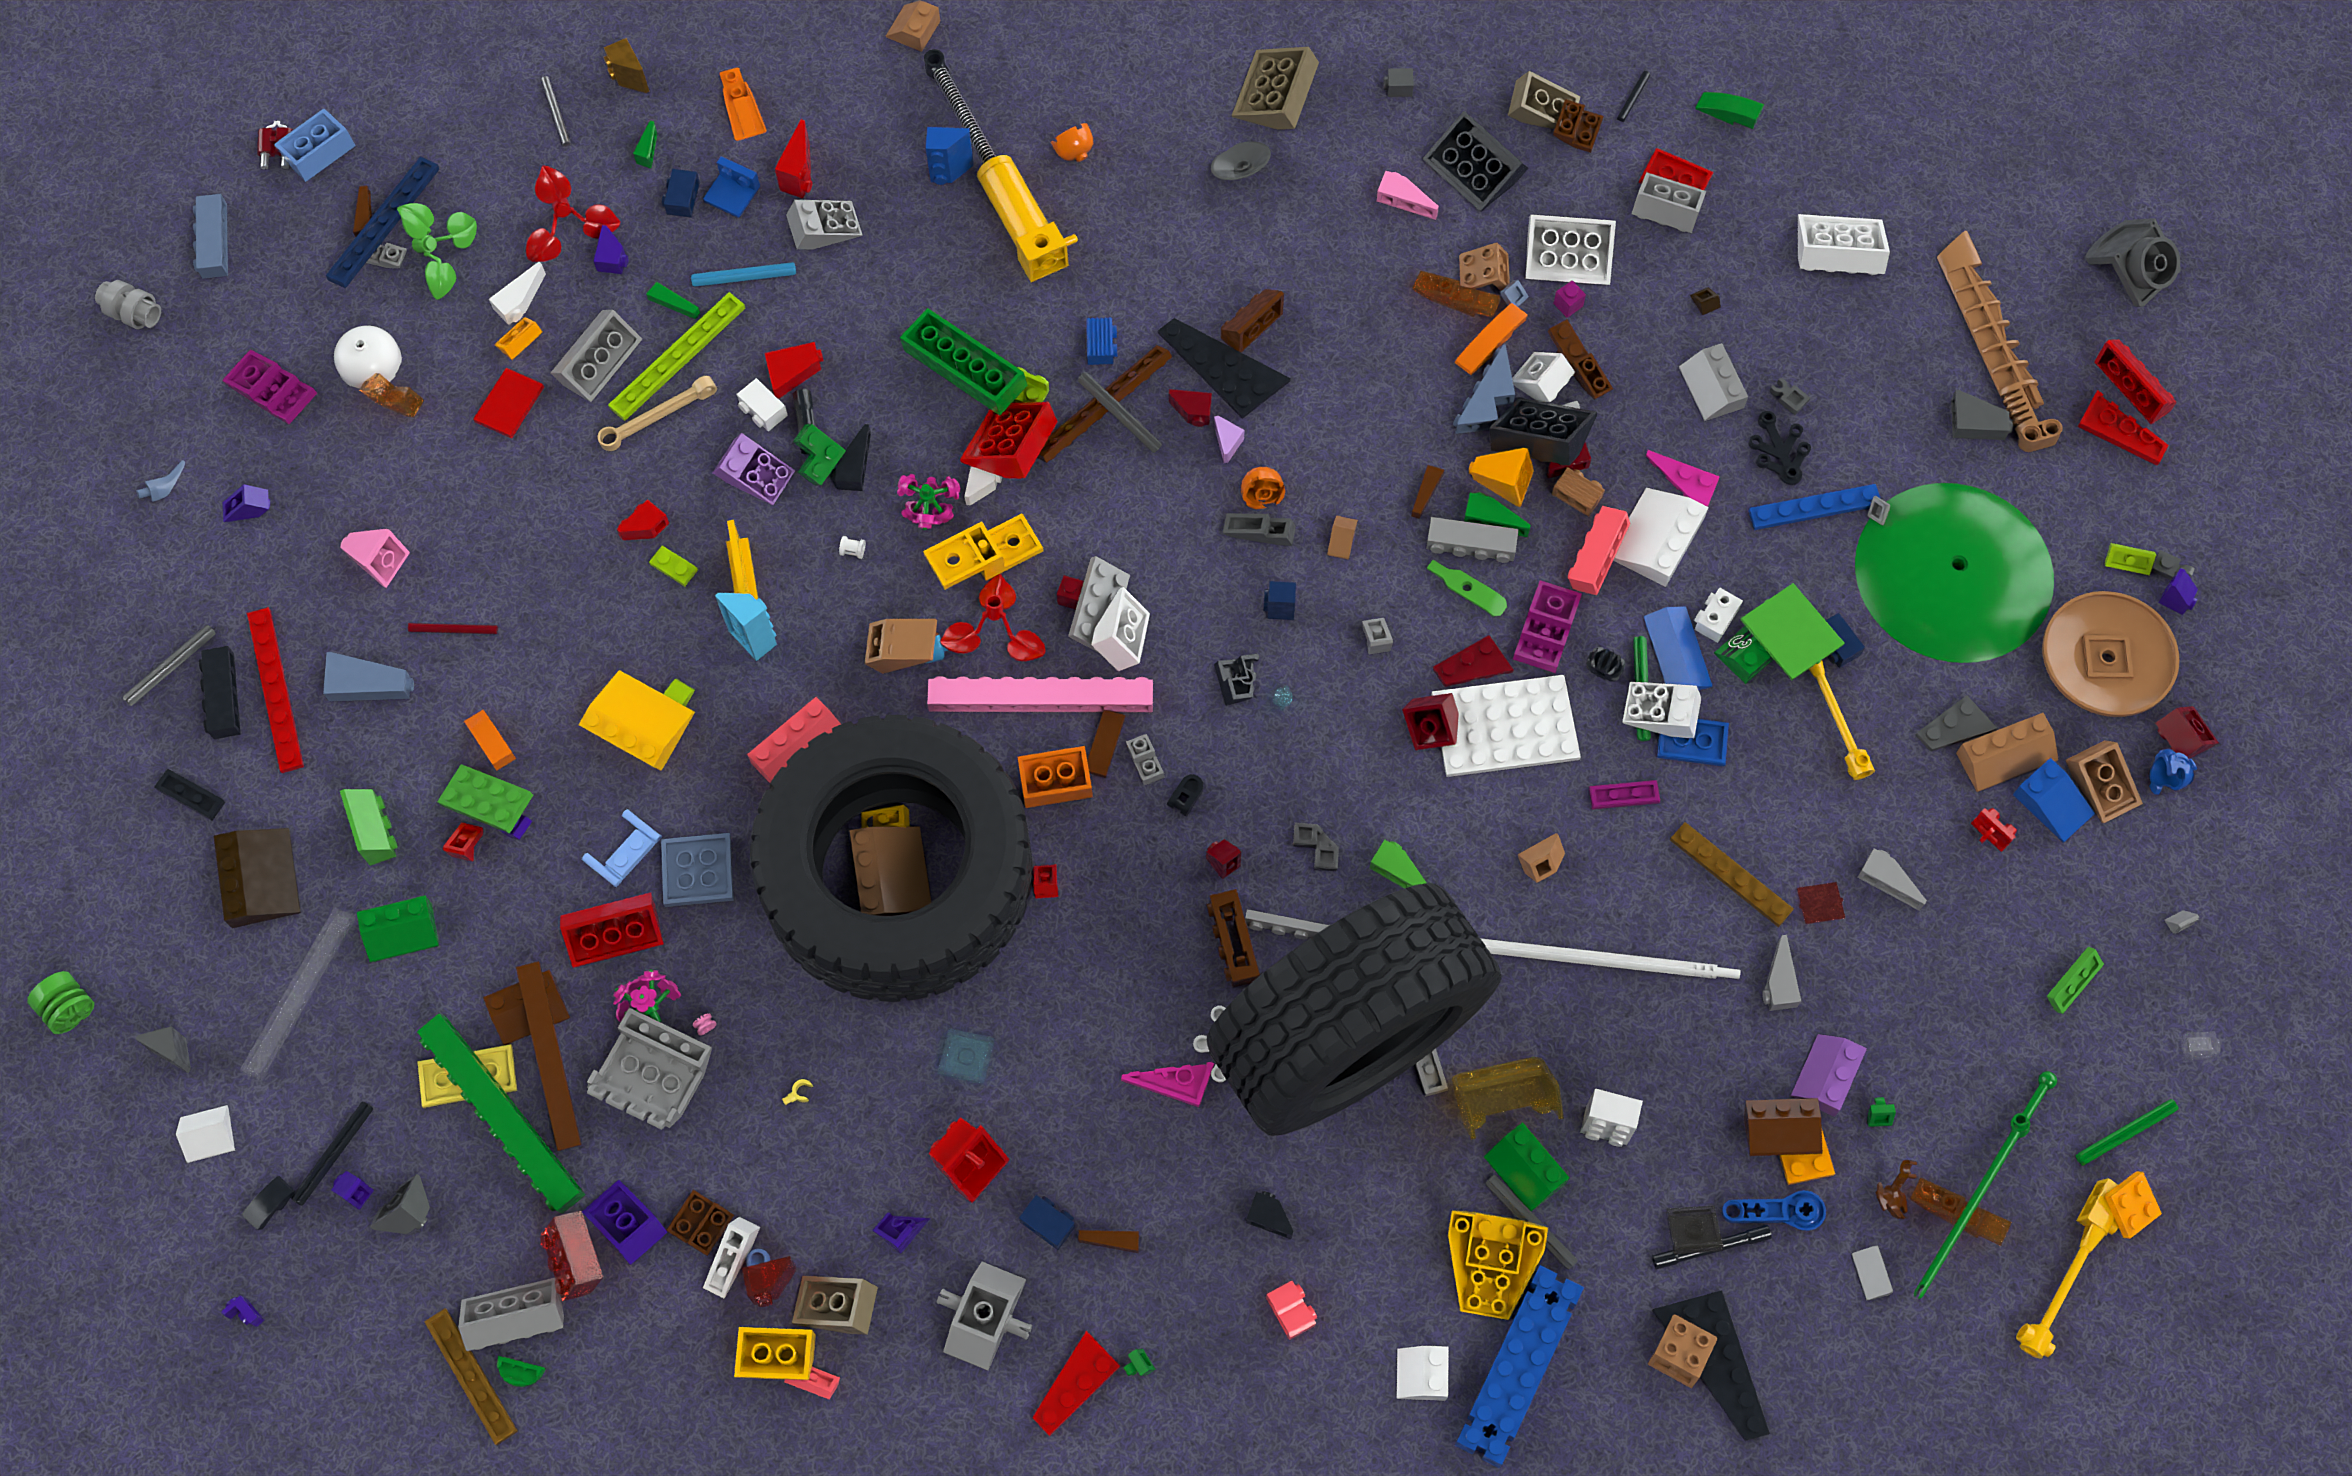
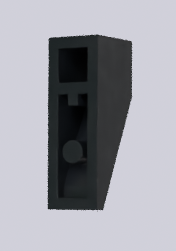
[832,424,871,491]

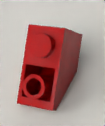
[617,499,669,540]

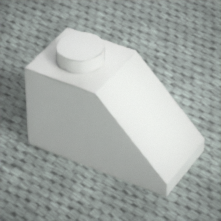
[965,466,1002,505]

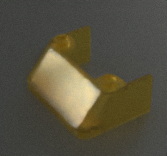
[1452,1057,1564,1139]

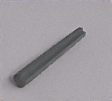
[1078,372,1162,453]
[123,625,216,706]
[1485,1175,1577,1270]

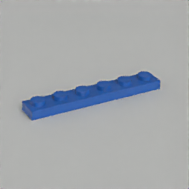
[1749,484,1880,530]

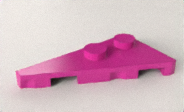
[1646,450,1719,507]
[1121,1062,1214,1107]

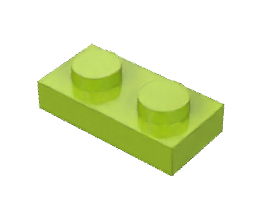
[2105,543,2156,575]
[649,546,698,587]

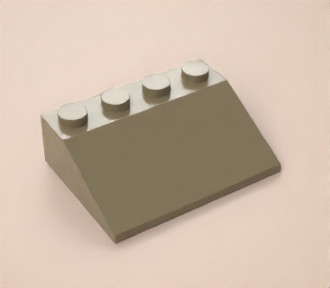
[1232,47,1319,130]

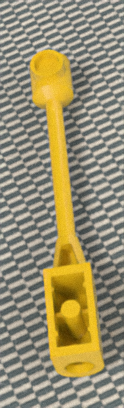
[1809,660,1875,780]
[2016,1178,2119,1359]

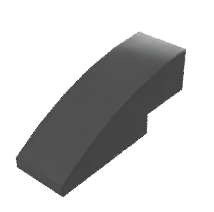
[1223,513,1296,546]

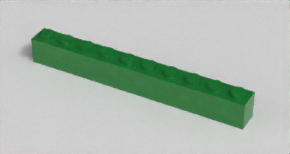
[417,1013,586,1213]

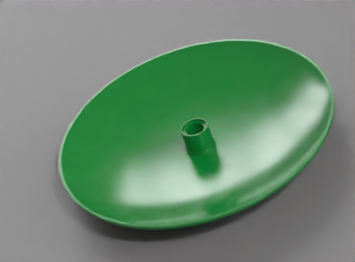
[1855,483,2054,663]

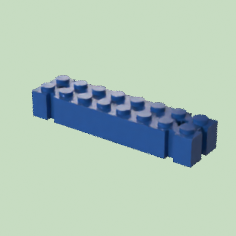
[1455,1265,1584,1468]

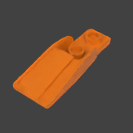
[720,68,767,141]

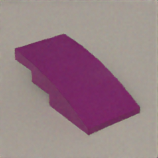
[222,349,317,424]
[1513,580,1582,673]

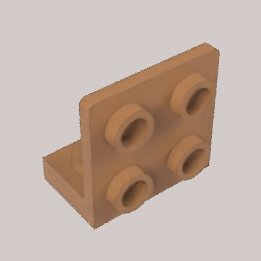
[1459,243,1510,292]
[1648,1315,1717,1389]

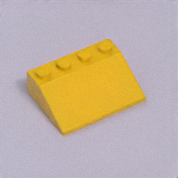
[579,670,695,770]

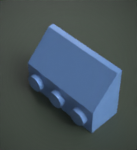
[274,109,356,182]

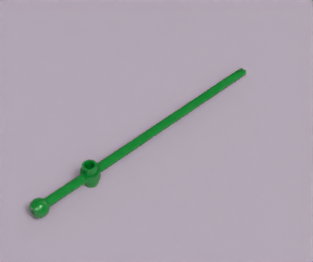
[1914,1071,2057,1299]

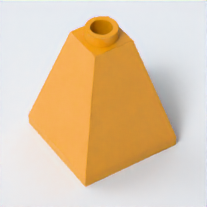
[1469,448,1534,507]

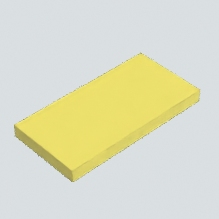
[418,1044,517,1108]

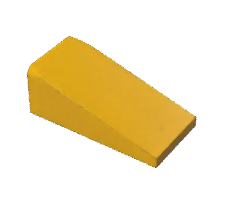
[861,805,910,828]

